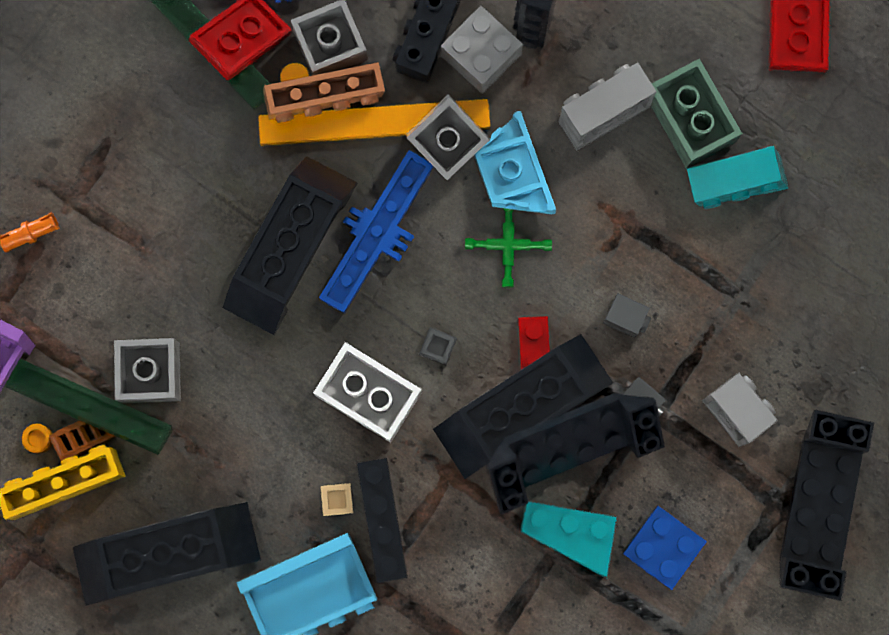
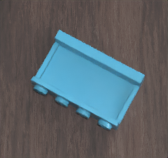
[237,533,378,635]

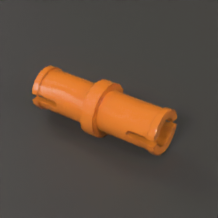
[0,212,60,253]

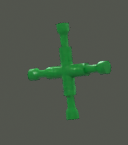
[465,208,552,288]

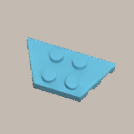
[474,111,556,214]

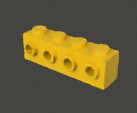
[0,445,126,520]

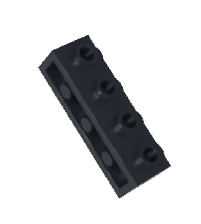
[393,0,461,83]
[513,0,556,49]

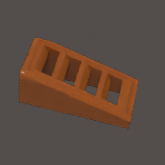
[49,409,119,461]

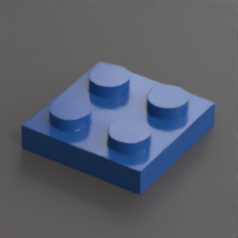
[622,506,707,590]

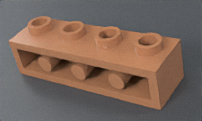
[263,62,385,123]

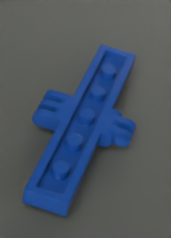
[319,150,434,314]

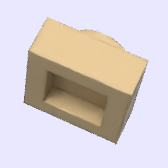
[321,483,354,516]

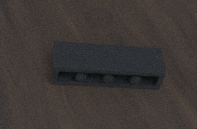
[357,458,408,583]

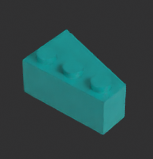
[687,146,788,209]
[520,502,617,578]

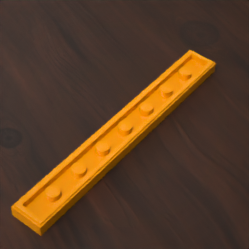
[258,99,490,146]

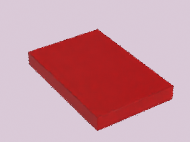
[189,0,292,81]
[769,0,830,72]

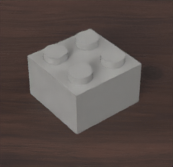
[291,0,368,75]
[441,6,523,94]
[406,94,490,180]
[114,338,181,403]
[702,373,778,447]

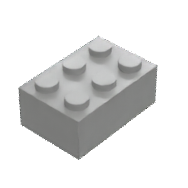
[559,62,657,151]

